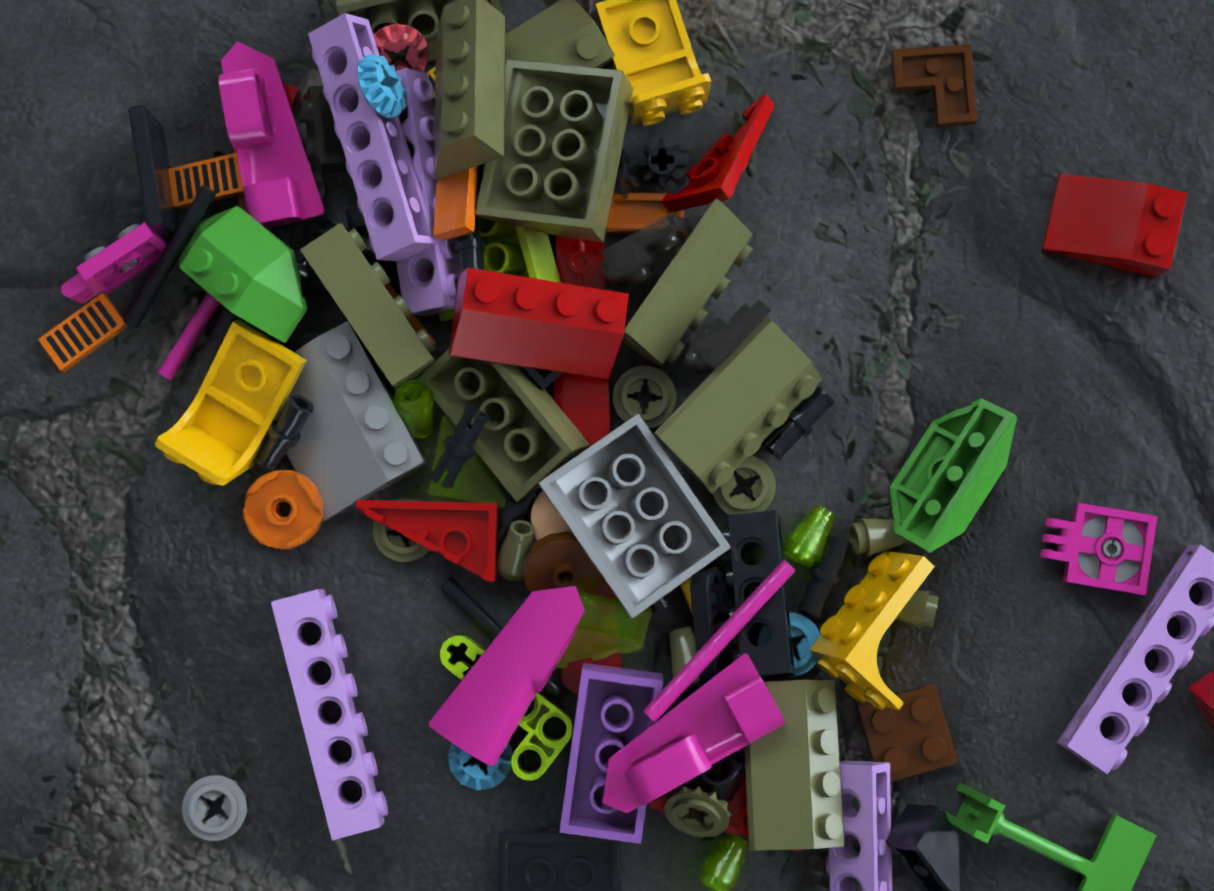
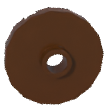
[522,531,602,600]

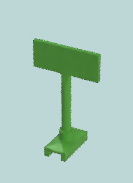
[945,783,1157,891]

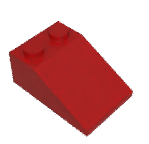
[1041,174,1187,278]

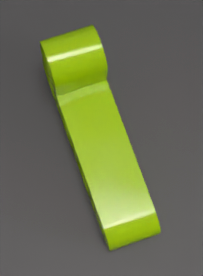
[440,635,573,781]

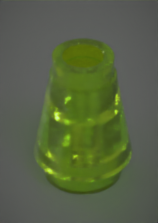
[394,380,434,438]
[784,505,835,567]
[698,832,749,891]

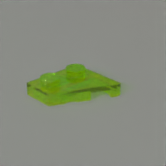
[428,415,505,508]
[556,592,651,668]

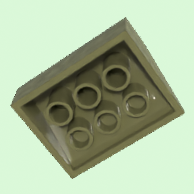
[475,59,634,242]

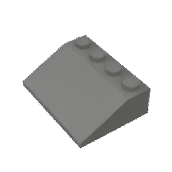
[277,321,428,522]
[538,414,731,618]

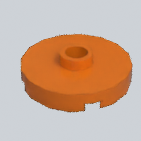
[243,470,324,549]

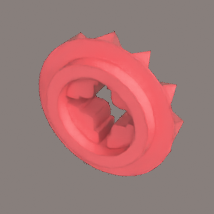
[373,24,430,72]

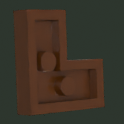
[890,44,978,128]

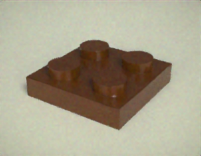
[856,684,958,782]

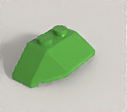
[179,206,308,343]
[890,398,1017,553]

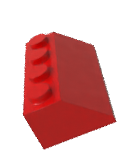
[449,268,629,379]

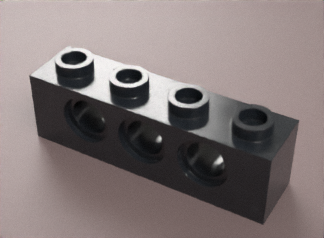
[722,510,795,679]

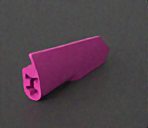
[219,41,325,228]
[429,586,585,766]
[602,654,786,813]

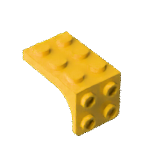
[595,0,711,126]
[155,319,307,486]
[809,551,935,710]

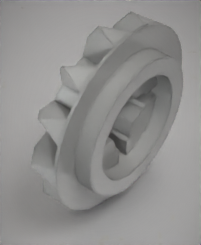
[182,775,248,841]

